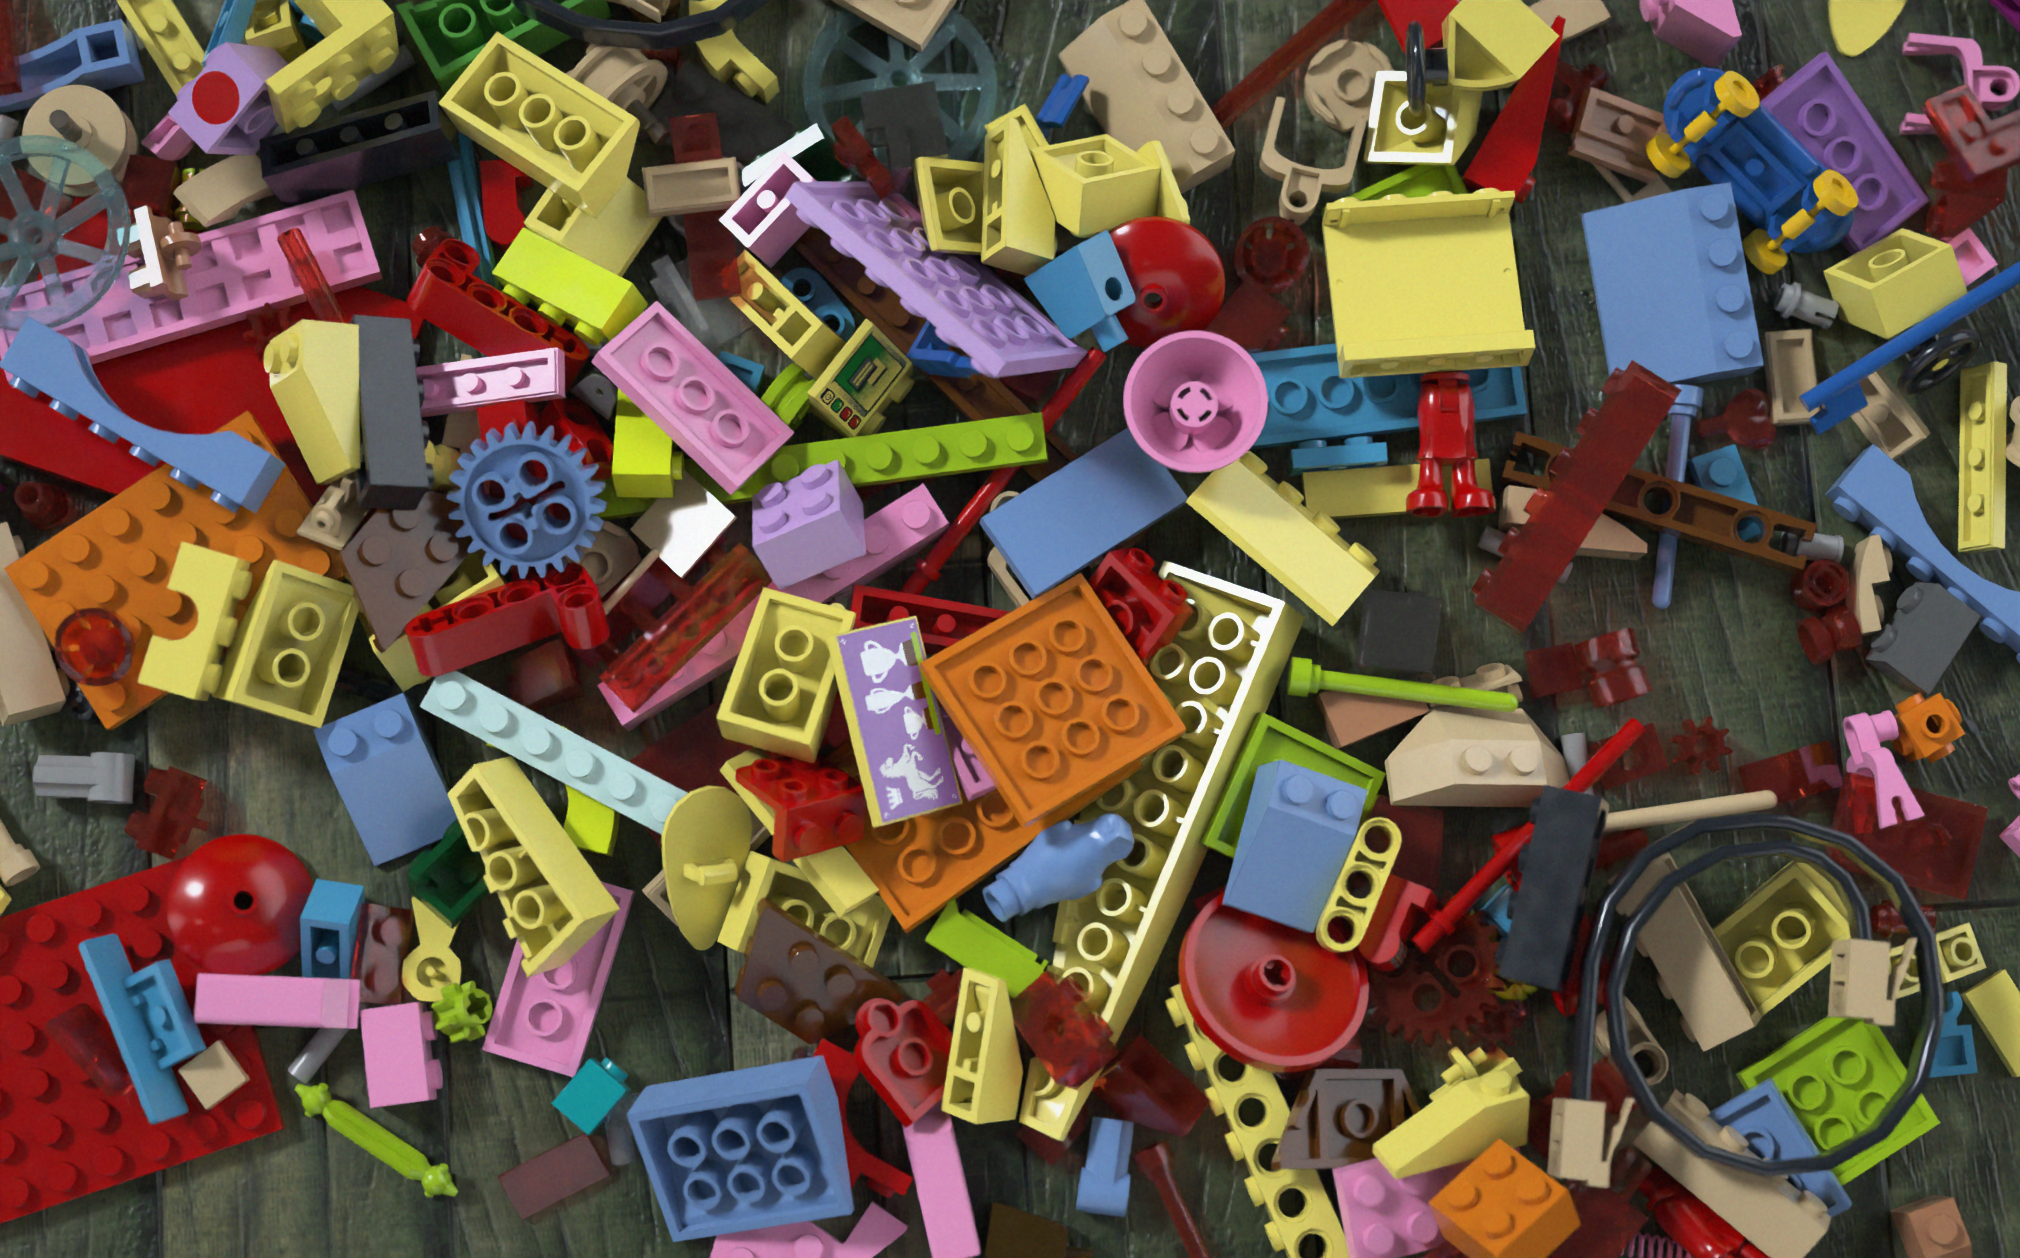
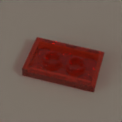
[1825,772,1989,900]

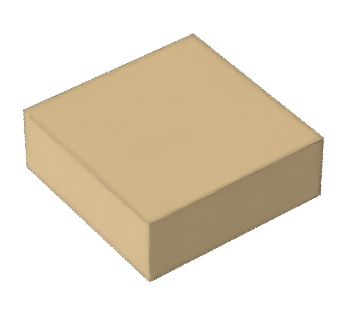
[178,1040,250,1110]

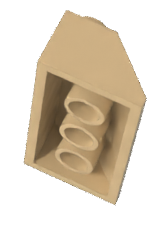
[1059,0,1236,194]

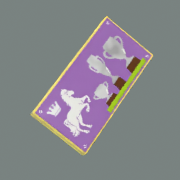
[826,616,963,827]

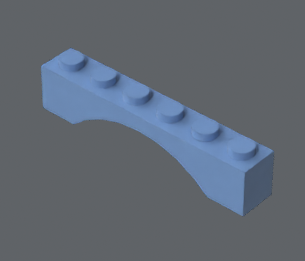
[0,19,145,114]
[0,316,286,514]
[1825,444,2020,663]

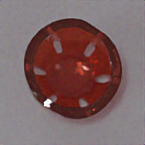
[1234,216,1310,294]
[55,607,135,686]

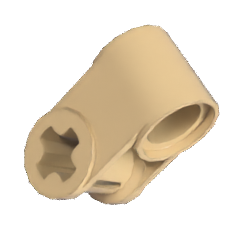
[1594,995,1669,1086]

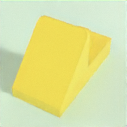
[245,0,307,63]

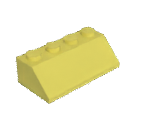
[439,32,640,218]
[1186,451,1380,627]

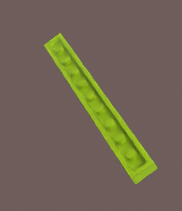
[594,412,1049,520]

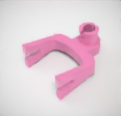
[1900,33,2020,135]
[1843,710,1925,835]

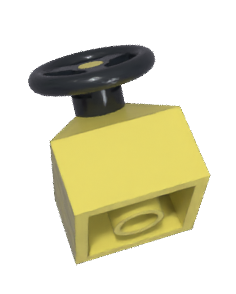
[1406,0,1559,116]
[1823,228,1980,395]

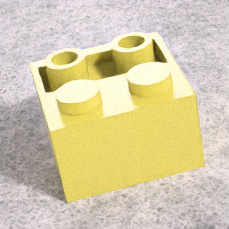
[524,177,663,277]

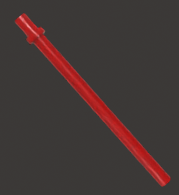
[900,346,1107,595]
[1411,718,1646,954]

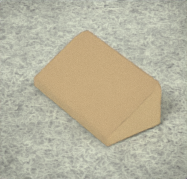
[1851,369,1931,461]

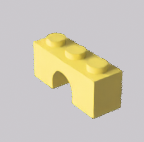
[138,541,252,701]

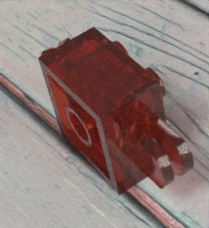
[1546,1146,1652,1258]

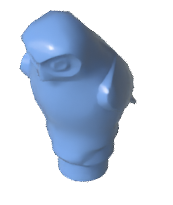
[983,813,1134,922]

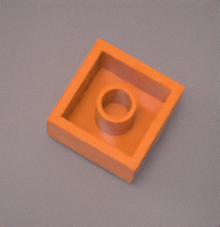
[1428,1138,1581,1258]

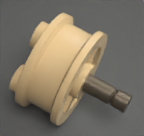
[566,43,670,145]

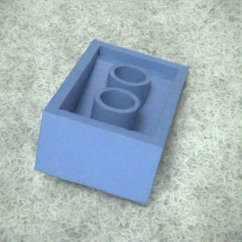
[313,693,457,867]
[1222,759,1367,933]

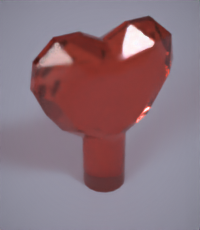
[1696,389,1777,449]

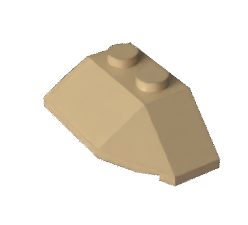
[1385,707,1569,807]

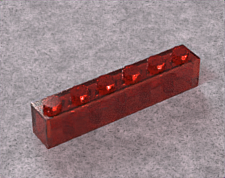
[1471,360,1682,637]

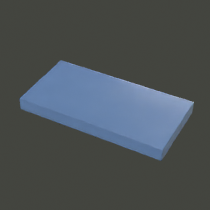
[979,428,1188,599]

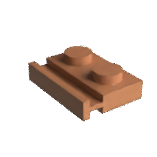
[1567,87,1668,184]

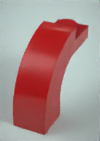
[812,1038,914,1199]

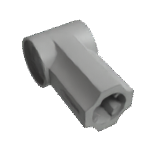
[33,752,135,804]

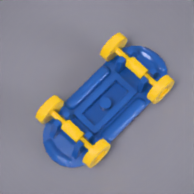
[1646,67,1858,274]

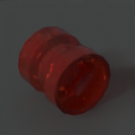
[1790,559,1850,612]
[1796,604,1863,665]

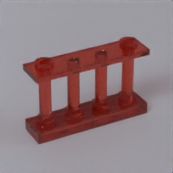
[560,534,773,713]

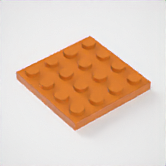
[920,573,1187,829]

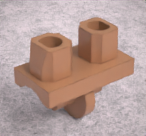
[118,205,202,301]

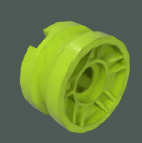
[760,363,817,431]

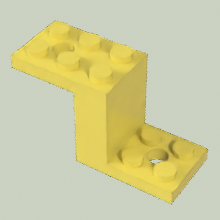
[265,0,400,134]

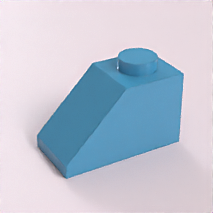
[300,879,365,979]

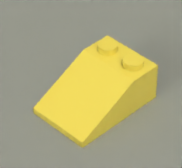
[264,319,360,485]
[212,560,359,728]
[716,587,856,763]
[717,851,892,968]
[1712,860,1851,1016]

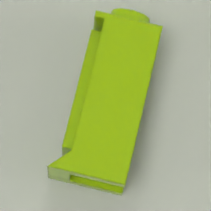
[925,898,1051,1003]

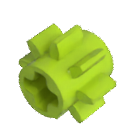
[431,981,493,1043]

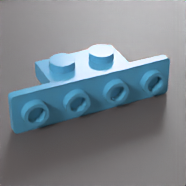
[78,934,206,1125]

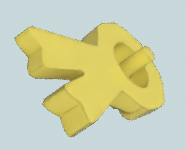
[402,896,462,1002]

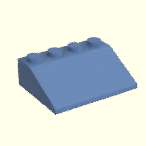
[1581,182,1764,396]
[627,1055,854,1242]

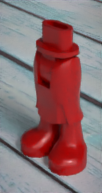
[1406,370,1496,518]
[1635,1166,1770,1258]

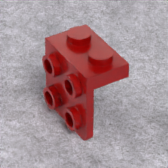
[735,752,866,862]

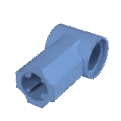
[1076,1116,1134,1218]

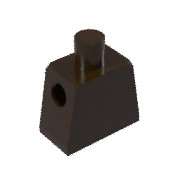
[984,1201,1094,1258]

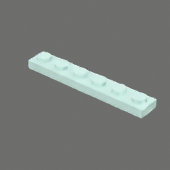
[420,671,688,835]

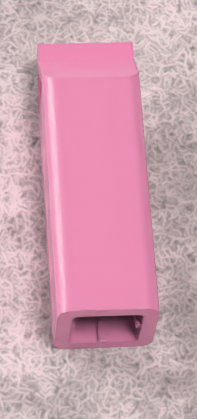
[195,974,361,1029]
[902,1100,982,1258]

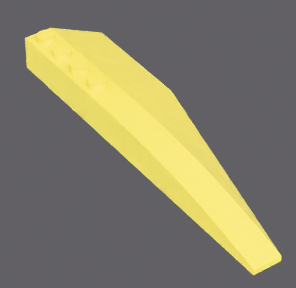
[1019,560,1305,1141]

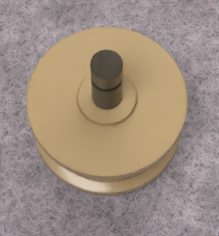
[22,85,139,197]

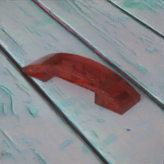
[669,112,742,302]

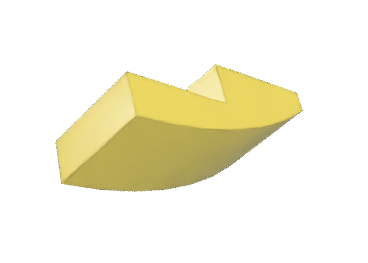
[1888,923,1986,999]

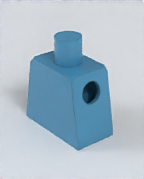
[1024,230,1136,352]

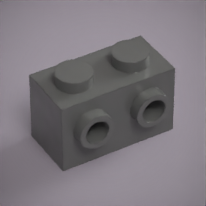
[1864,582,1981,694]

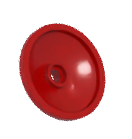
[1109,216,1225,349]
[167,834,313,976]

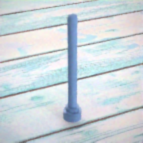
[1652,384,1704,609]

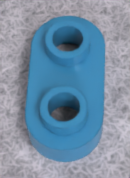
[781,267,855,343]

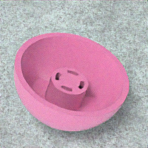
[1124,331,1268,473]

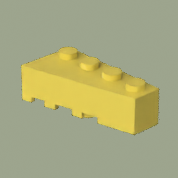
[447,756,620,978]

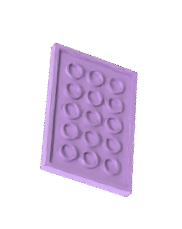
[785,181,1088,378]

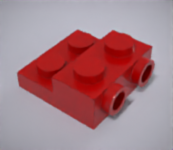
[1088,547,1194,667]

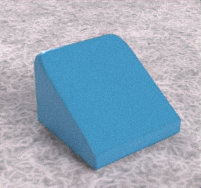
[1479,884,1514,939]

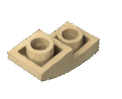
[173,154,274,227]
[1846,534,1892,639]

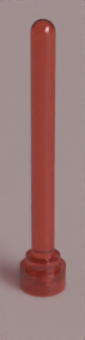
[1132,1139,1211,1258]

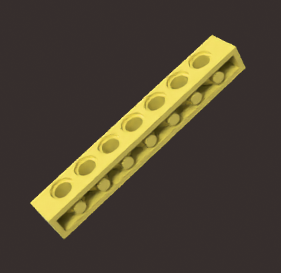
[1165,983,1349,1258]

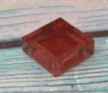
[1523,642,1583,699]

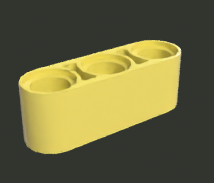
[1315,817,1402,953]

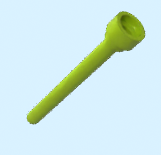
[1287,657,1519,713]

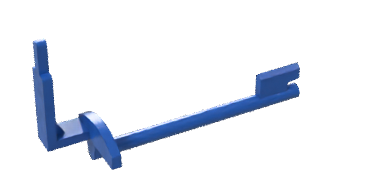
[906,74,1090,378]
[1799,261,2020,436]

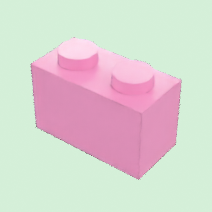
[719,151,817,268]
[359,1002,443,1108]

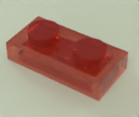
[351,903,414,1005]

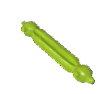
[295,1083,459,1198]

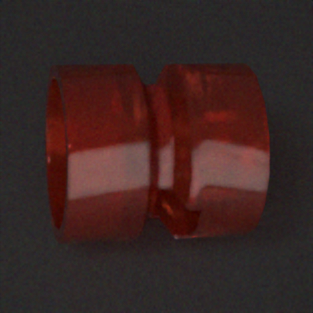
[1574,628,1654,709]

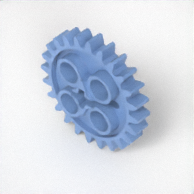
[447,421,607,579]

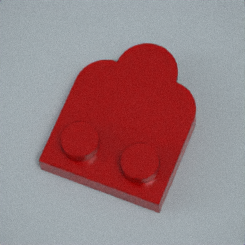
[854,998,953,1128]

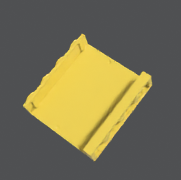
[1322,188,1536,379]

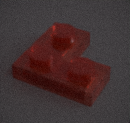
[1922,84,2020,185]

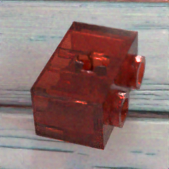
[1010,970,1120,1090]

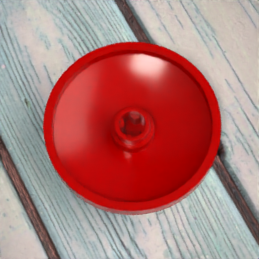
[1178,892,1369,1073]

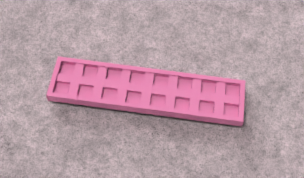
[0,189,383,388]

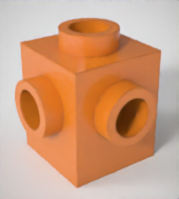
[1890,692,1965,763]

